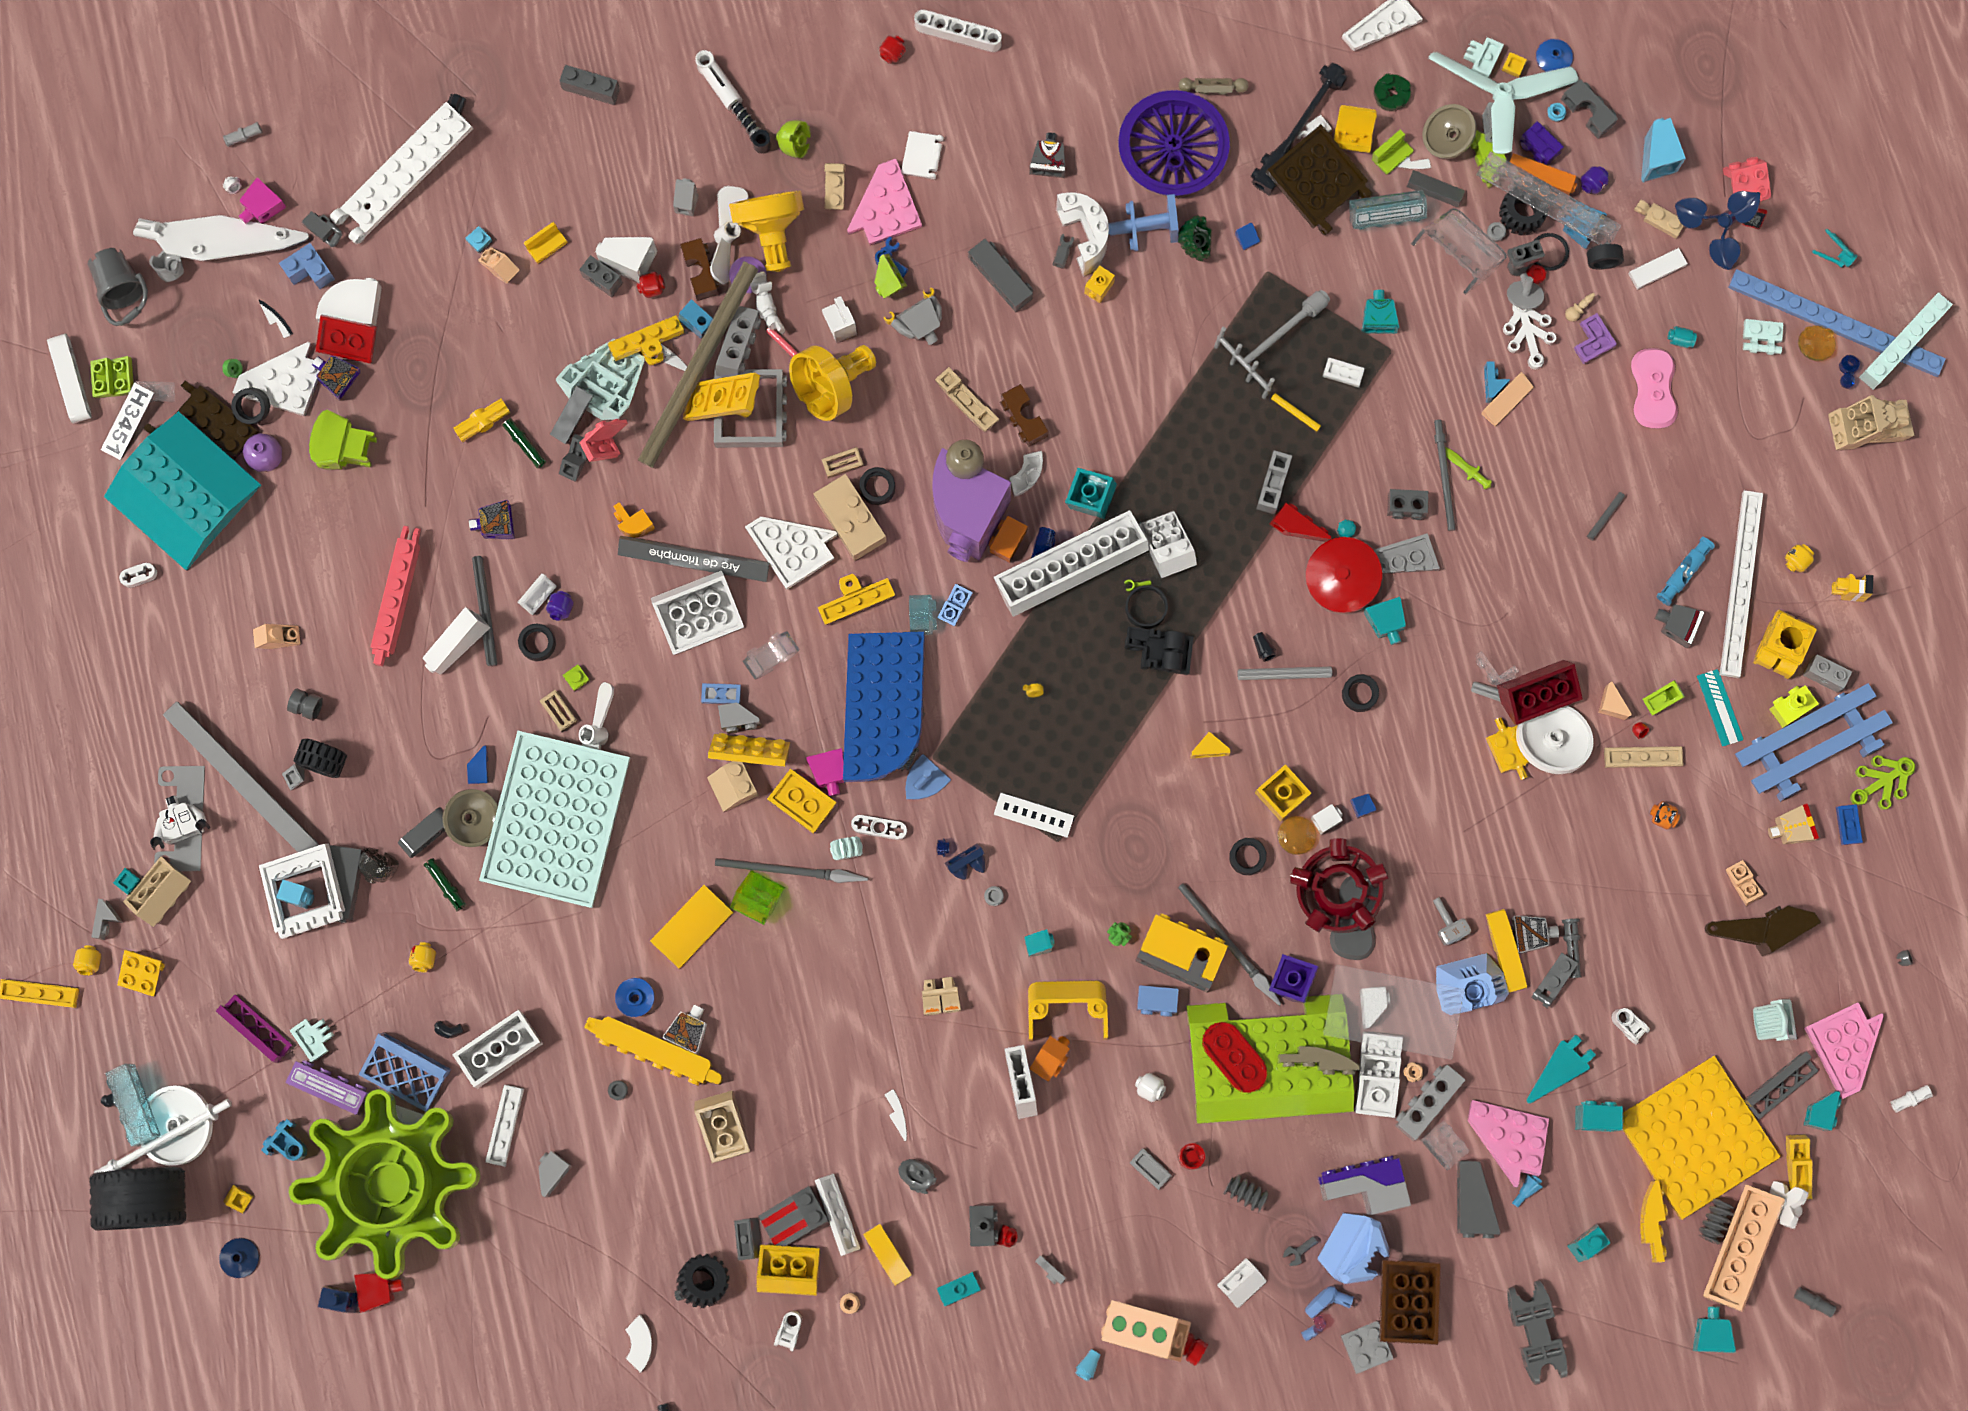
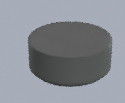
[608,1080,628,1101]

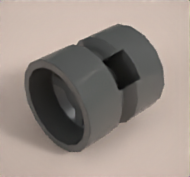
[287,688,323,721]

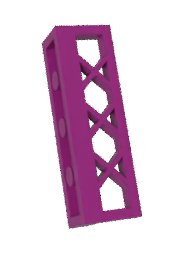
[216,994,293,1063]

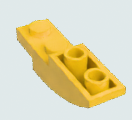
[1640,1180,1668,1263]

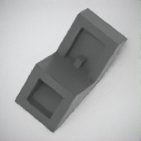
[559,434,587,482]

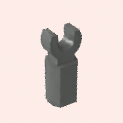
[1052,234,1074,269]

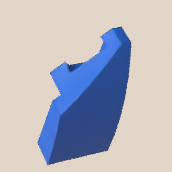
[467,745,488,784]

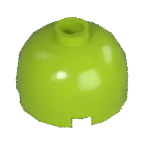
[776,120,811,158]

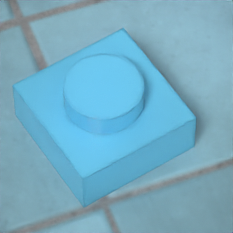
[465,226,492,253]

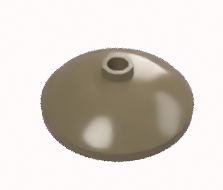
[1423,104,1477,159]
[443,789,498,847]

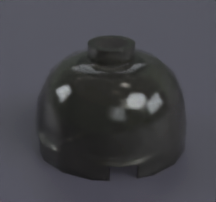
[359,847,399,884]

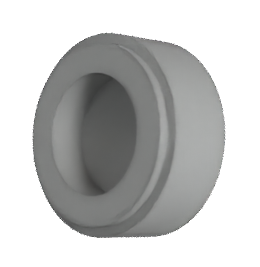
[1486,222,1506,242]
[984,886,1004,906]

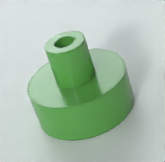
[222,359,242,378]

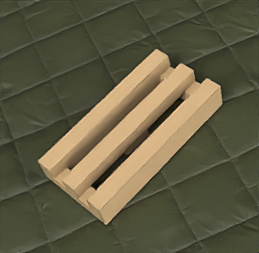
[822,447,864,478]
[540,690,578,732]

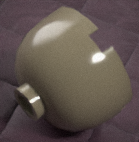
[946,439,984,479]

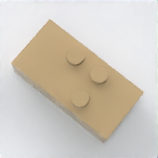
[813,474,887,561]

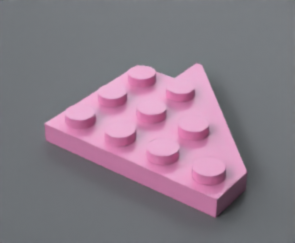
[847,159,922,246]
[1467,1100,1549,1187]

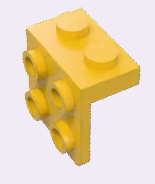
[1334,105,1377,153]

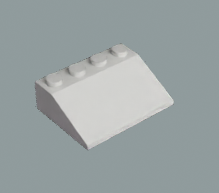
[651,570,744,655]

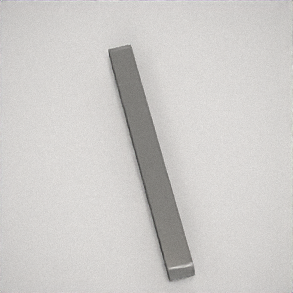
[162,701,319,852]

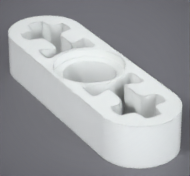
[851,815,907,840]

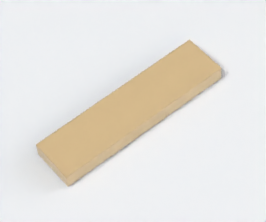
[1604,747,1683,768]

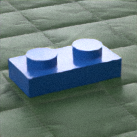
[1836,804,1863,845]

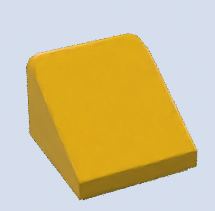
[223,1185,253,1214]

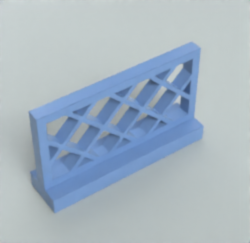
[359,1032,451,1112]

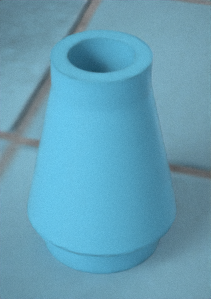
[1075,1349,1101,1381]

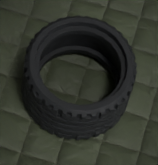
[89,1167,186,1231]

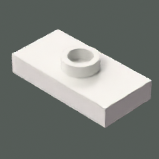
[1323,358,1365,387]
[517,574,557,615]

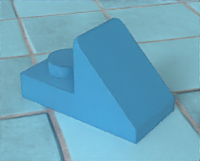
[1484,361,1510,403]

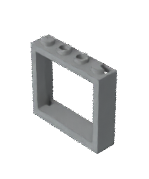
[714,369,787,448]

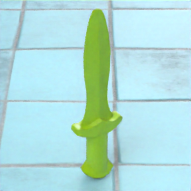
[1445,447,1492,489]

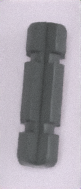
[674,1280,713,1301]

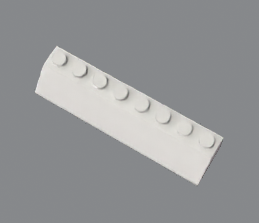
[994,510,1149,617]

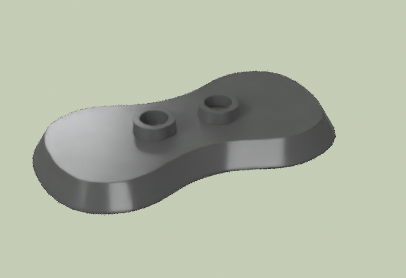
[1330,876,1384,960]

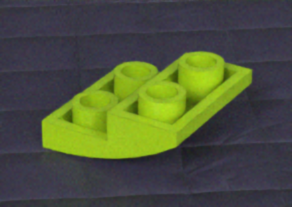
[90,356,134,398]

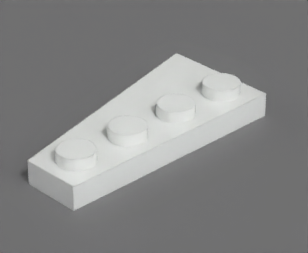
[1342,0,1422,51]

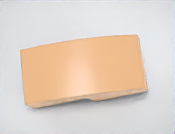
[1726,860,1764,906]

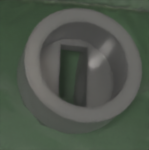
[1896,950,1913,966]

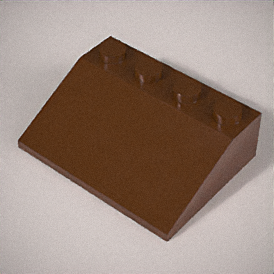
[1379,1260,1441,1345]

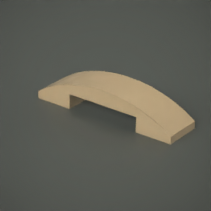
[935,368,999,432]

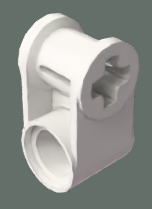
[1612,1008,1650,1045]
[774,1311,802,1351]

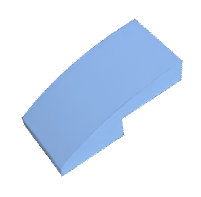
[937,584,973,626]

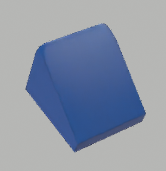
[1235,222,1260,250]

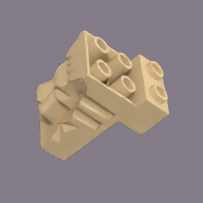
[1828,395,1914,450]

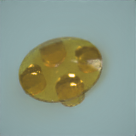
[1798,326,1836,361]
[1277,816,1316,855]

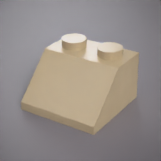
[707,761,759,812]

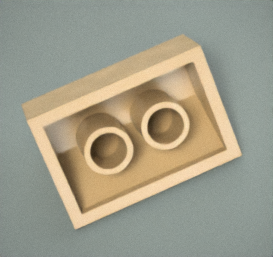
[123,856,191,927]

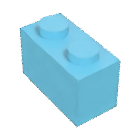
[276,880,314,909]

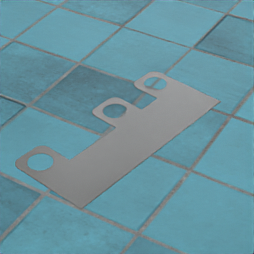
[154,766,205,871]

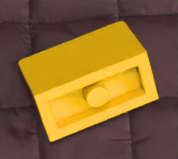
[524,222,568,264]

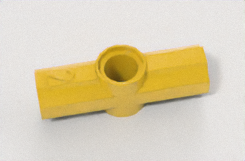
[453,398,510,443]

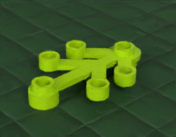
[1850,755,1915,810]

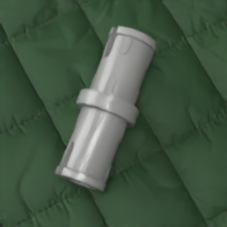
[223,122,262,147]

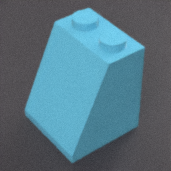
[1641,118,1686,182]

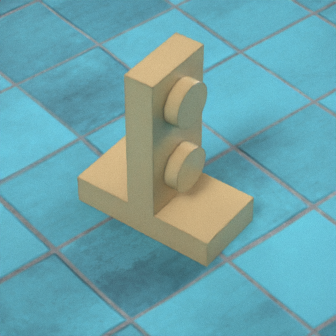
[825,163,846,209]

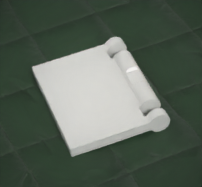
[901,131,944,179]

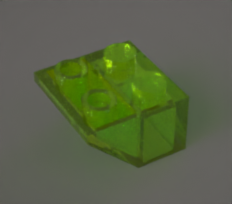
[730,870,785,925]

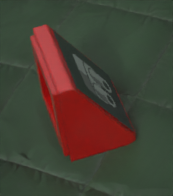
[1742,208,1767,229]

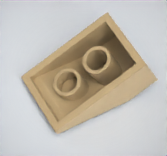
[694,1090,750,1163]

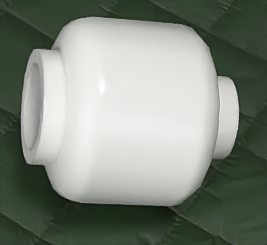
[1135,1073,1166,1102]

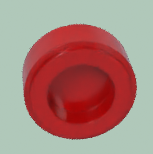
[1527,265,1546,285]

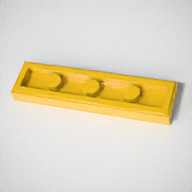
[0,979,80,1008]

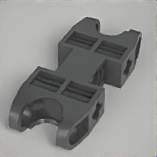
[1507,1280,1567,1385]

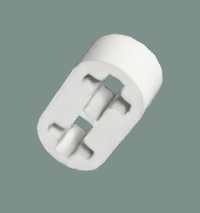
[119,563,157,588]

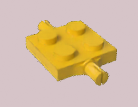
[1486,717,1529,780]

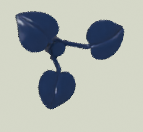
[1675,191,1760,270]

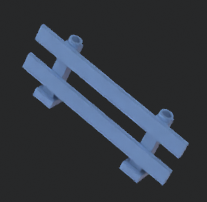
[1735,683,1893,802]

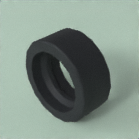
[1587,244,1624,270]
[231,387,271,424]
[859,467,896,505]
[518,623,556,661]
[1342,674,1379,712]
[1229,838,1267,876]

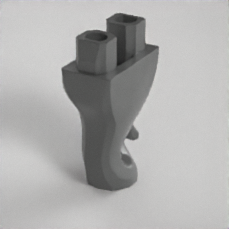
[1507,240,1545,276]

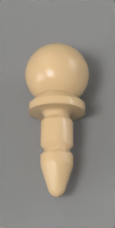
[1565,293,1595,322]

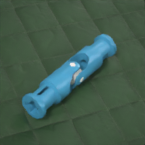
[1656,537,1715,606]

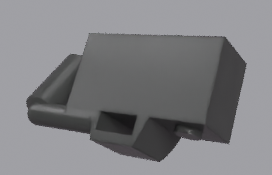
[302,211,343,248]

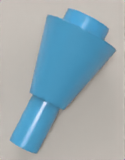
[1512,1174,1543,1208]

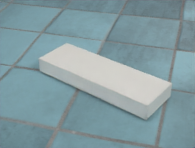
[1628,248,1687,289]

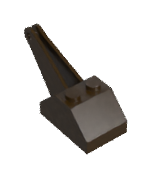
[1705,906,1821,957]

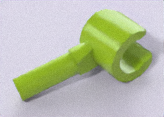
[1124,580,1151,593]

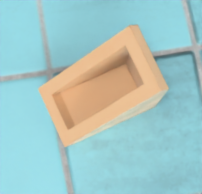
[1598,682,1632,720]

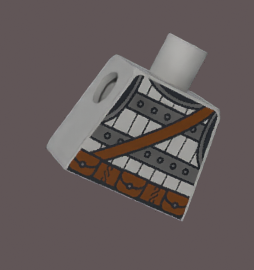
[1511,916,1559,954]

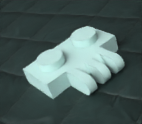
[1464,37,1504,77]
[290,1019,334,1063]

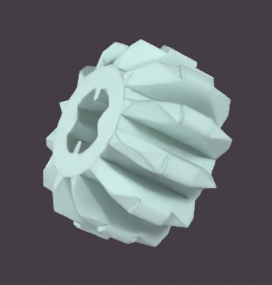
[830,836,863,860]

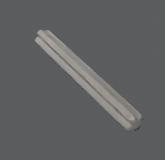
[1237,667,1333,680]

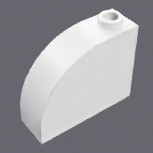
[316,278,382,326]
[1005,1045,1037,1119]

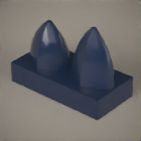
[944,844,985,880]

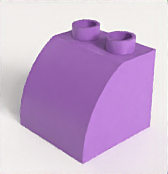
[932,448,1011,562]

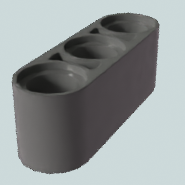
[398,807,445,858]

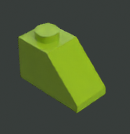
[875,253,907,298]

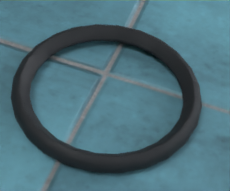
[1533,233,1569,271]

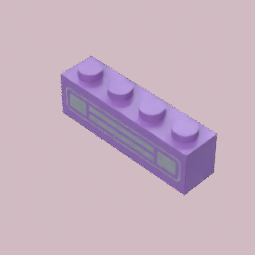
[285,1060,369,1115]

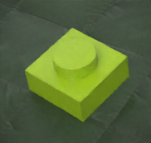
[562,664,590,692]

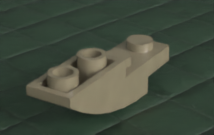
[1278,1046,1360,1075]

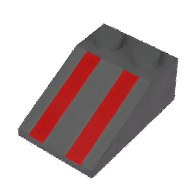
[758,1186,829,1246]

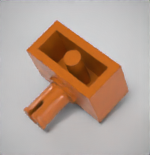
[1029,1036,1070,1082]

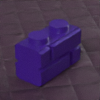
[1520,121,1564,165]

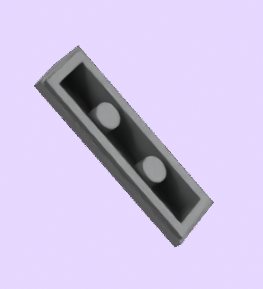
[1406,170,1465,208]

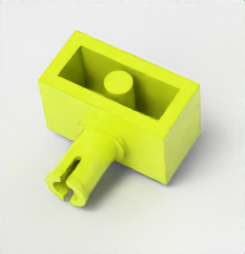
[1769,685,1819,728]

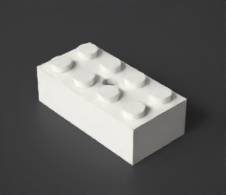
[453,1010,543,1089]

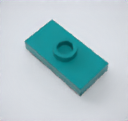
[936,1272,980,1307]

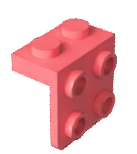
[1723,157,1771,201]
[579,419,628,462]

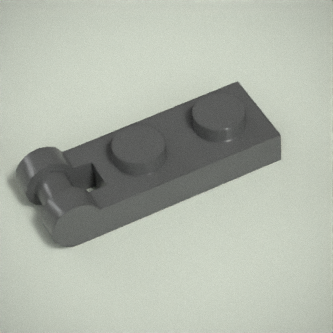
[1531,953,1579,1009]

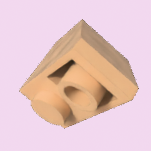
[478,247,519,283]
[253,624,300,649]

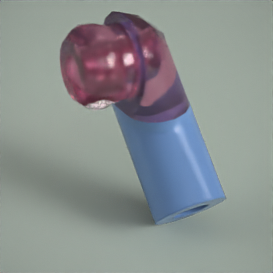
[1301,1316,1326,1341]

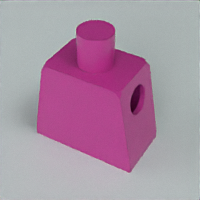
[238,177,286,224]
[806,748,844,796]

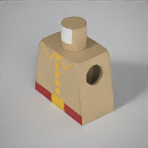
[1768,803,1819,844]

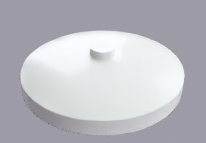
[1516,706,1593,774]
[137,1086,213,1166]

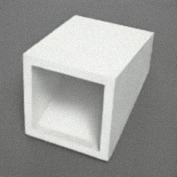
[596,237,657,283]

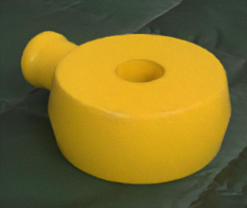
[1023,683,1044,697]

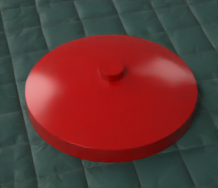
[1306,537,1383,613]

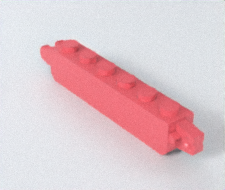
[371,526,421,667]

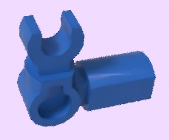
[875,237,908,278]

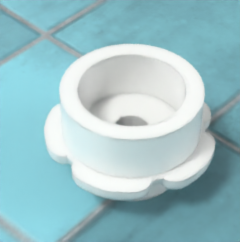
[223,177,241,194]

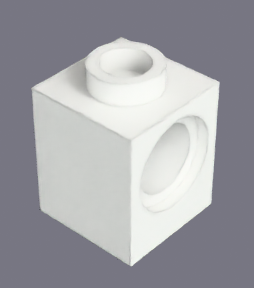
[1311,804,1343,835]

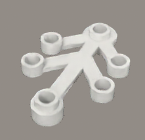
[1503,305,1556,369]

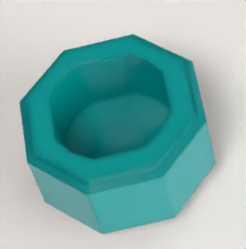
[1337,519,1356,537]

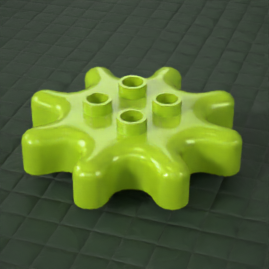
[289,1089,480,1279]

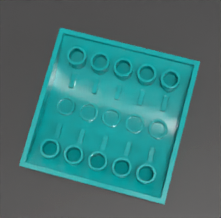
[104,411,262,571]

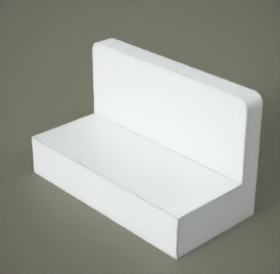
[1217,1259,1266,1308]

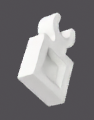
[1297,115,1332,139]

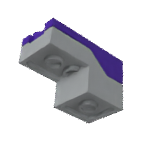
[1317,1156,1411,1215]

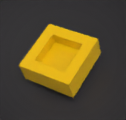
[1502,52,1527,78]

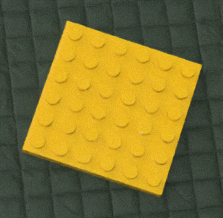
[1623,1056,1780,1220]

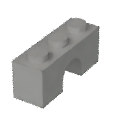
[1256,451,1292,514]

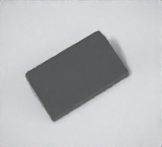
[734,1218,761,1261]

